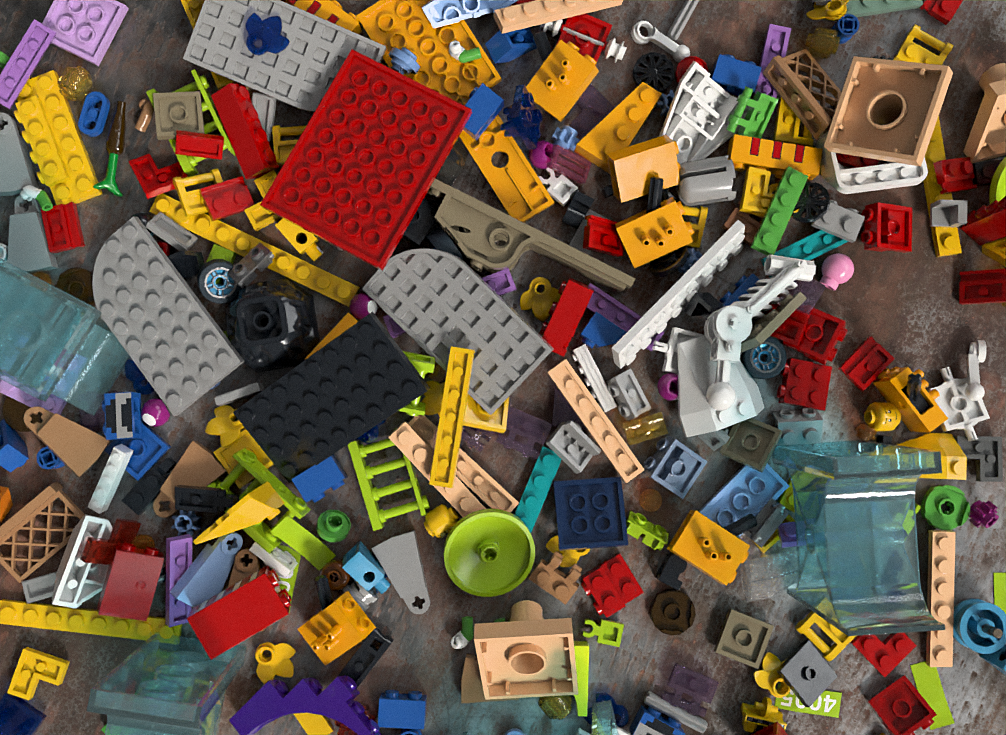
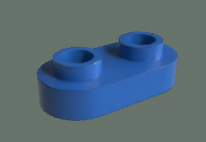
[78,92,110,137]

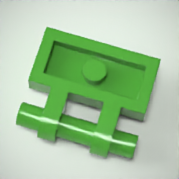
[726,86,779,139]

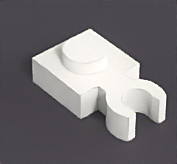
[539,168,579,207]

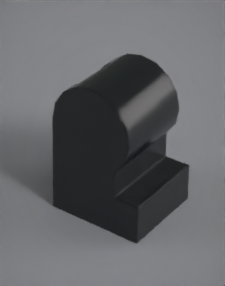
[562,191,595,230]
[655,552,687,590]

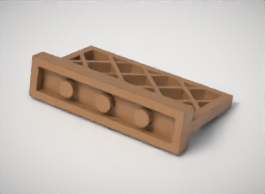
[763,49,842,140]
[0,481,85,583]

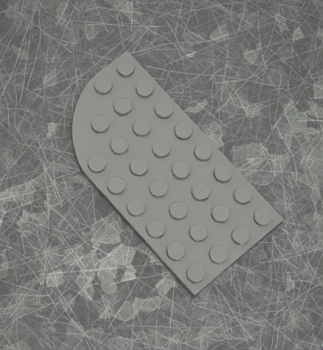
[183,0,386,112]
[92,216,245,416]
[362,249,554,415]

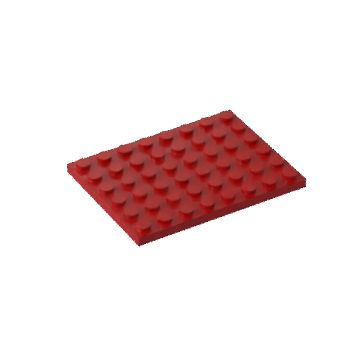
[260,49,472,271]

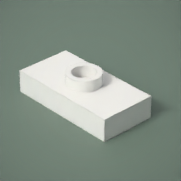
[249,542,298,578]

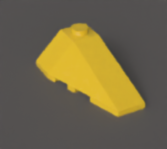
[869,433,967,480]
[193,481,285,545]

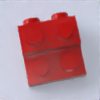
[861,202,912,253]
[783,304,848,365]
[777,358,832,411]
[581,553,644,618]
[867,675,937,735]

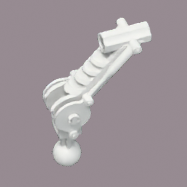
[704,255,816,411]

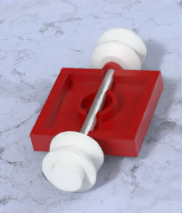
[541,14,627,66]

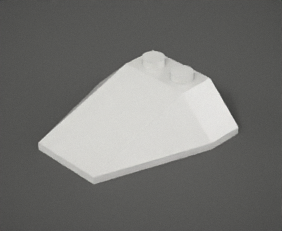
[659,61,749,164]
[678,334,765,437]

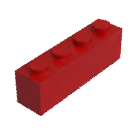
[211,83,279,179]
[960,196,1006,246]

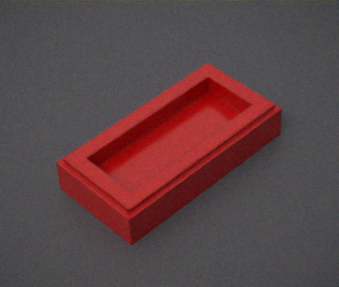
[175,130,224,160]

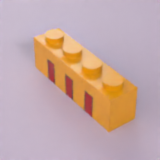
[281,0,362,34]
[727,134,823,182]

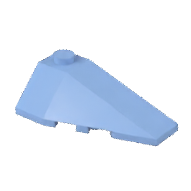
[421,0,518,28]

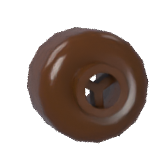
[320,559,351,591]

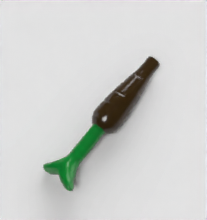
[93,101,126,197]

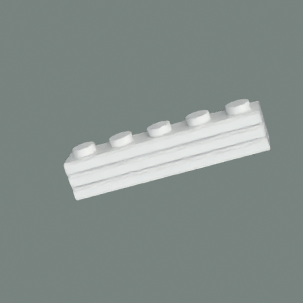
[571,344,617,413]
[88,444,134,514]

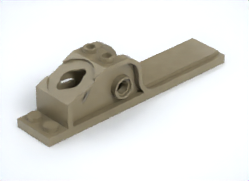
[428,179,635,294]

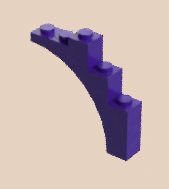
[229,675,382,735]

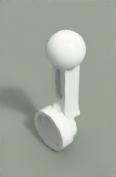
[631,21,690,63]
[965,340,986,401]

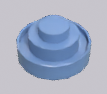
[388,47,420,75]

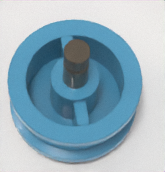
[953,598,1006,654]

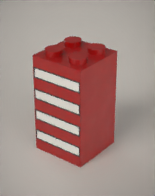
[187,565,292,660]

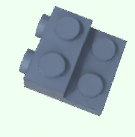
[643,435,707,499]

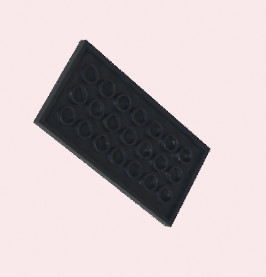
[233,311,430,484]

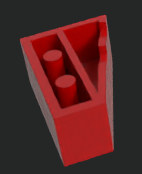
[539,277,594,357]

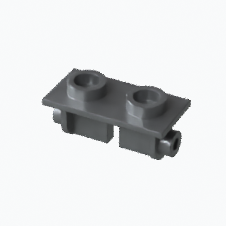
[227,243,275,288]
[744,498,790,548]

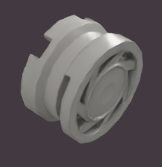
[343,579,379,612]

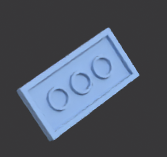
[698,464,789,538]

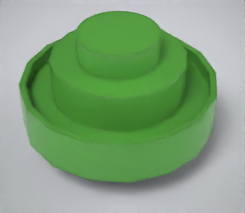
[316,510,351,542]

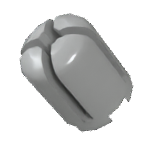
[675,155,736,207]

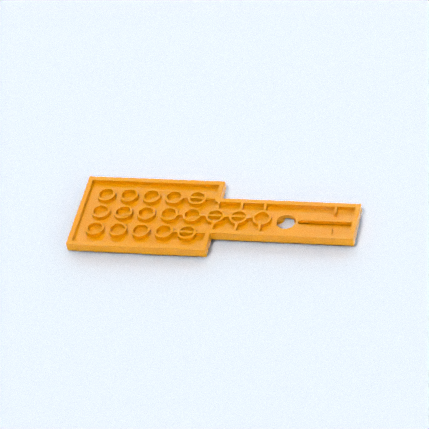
[356,0,554,223]

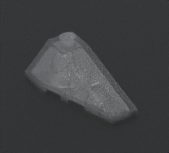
[739,543,828,602]

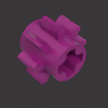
[969,500,999,528]

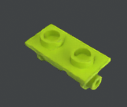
[626,510,669,551]

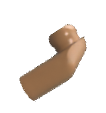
[135,98,154,132]

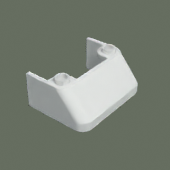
[815,131,928,194]

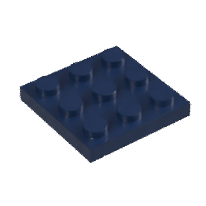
[553,477,628,551]

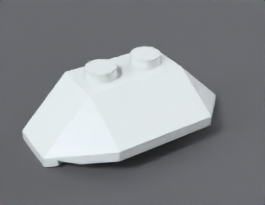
[52,514,122,608]

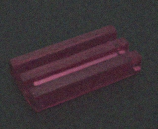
[546,145,592,184]

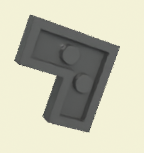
[953,436,1003,482]

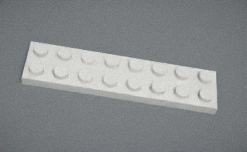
[612,220,745,369]

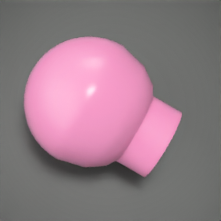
[819,253,854,291]

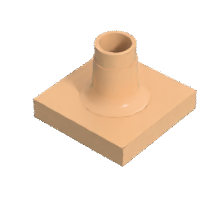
[824,56,953,167]
[963,63,1006,164]
[474,600,578,700]

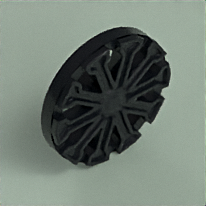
[633,52,674,93]
[791,182,830,223]
[649,246,689,277]

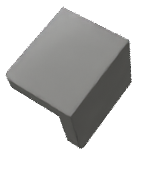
[930,199,967,227]

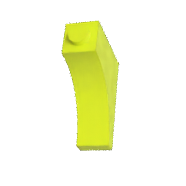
[574,641,589,717]

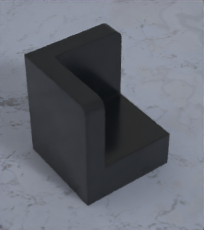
[167,250,204,279]
[684,292,725,320]

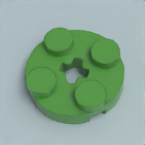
[921,485,970,530]

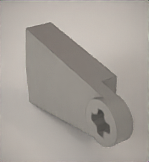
[0,112,39,196]
[7,195,59,274]
[371,530,431,614]

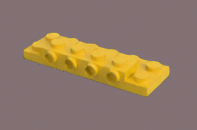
[14,70,103,205]

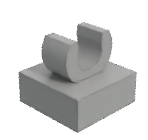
[698,428,730,451]

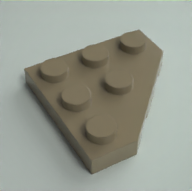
[740,292,807,353]

